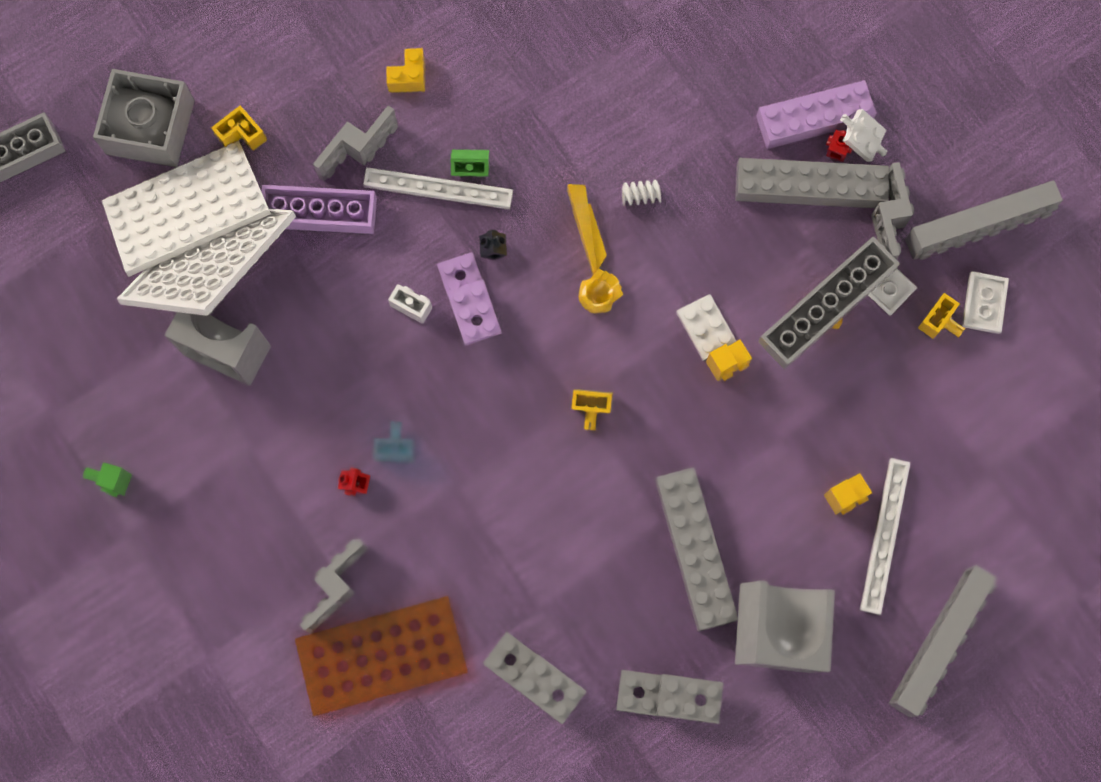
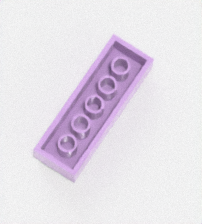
[756,80,876,149]
[261,185,377,234]

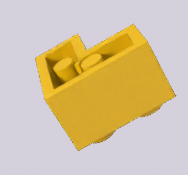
[386,48,425,93]
[211,105,267,151]
[706,339,752,381]
[824,473,872,515]

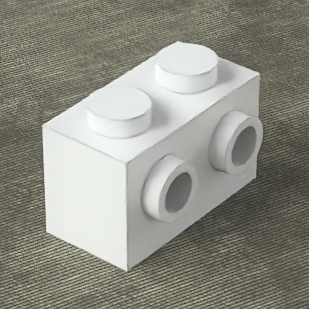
[388,284,432,324]

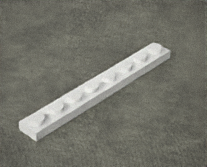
[363,168,513,209]
[860,458,910,615]

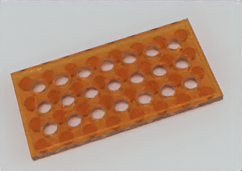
[294,596,469,717]

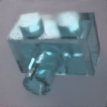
[373,421,415,463]

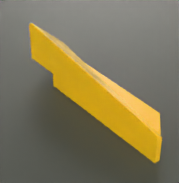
[567,184,607,275]

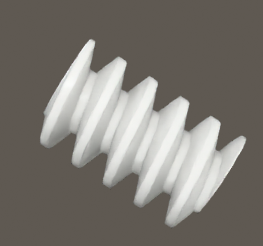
[622,180,661,206]

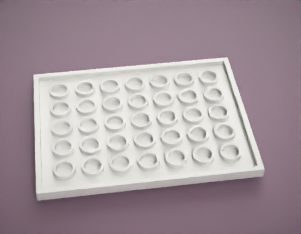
[102,141,271,277]
[117,209,296,316]

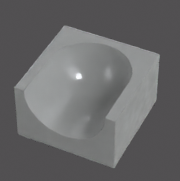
[93,69,195,167]
[164,312,271,386]
[735,580,835,673]

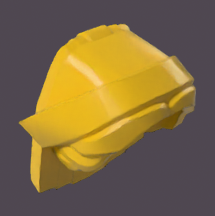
[579,269,624,313]

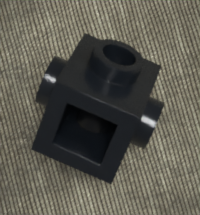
[479,230,507,261]

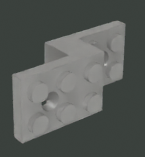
[313,106,398,181]
[871,162,914,259]
[300,538,368,633]
[483,632,587,724]
[616,670,723,724]

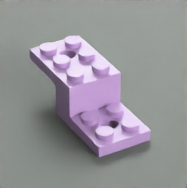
[437,252,502,346]

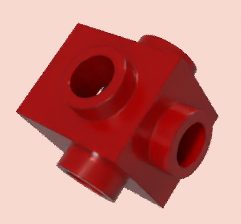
[826,130,852,162]
[337,468,371,497]

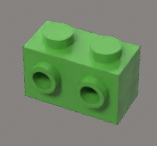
[451,149,489,176]

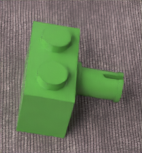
[83,462,132,498]

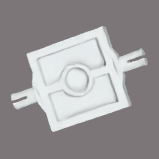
[840,109,888,162]

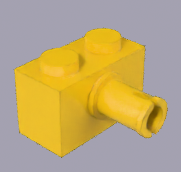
[918,293,966,339]
[571,389,613,430]

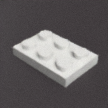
[868,269,918,316]
[962,271,1009,334]
[676,294,736,361]

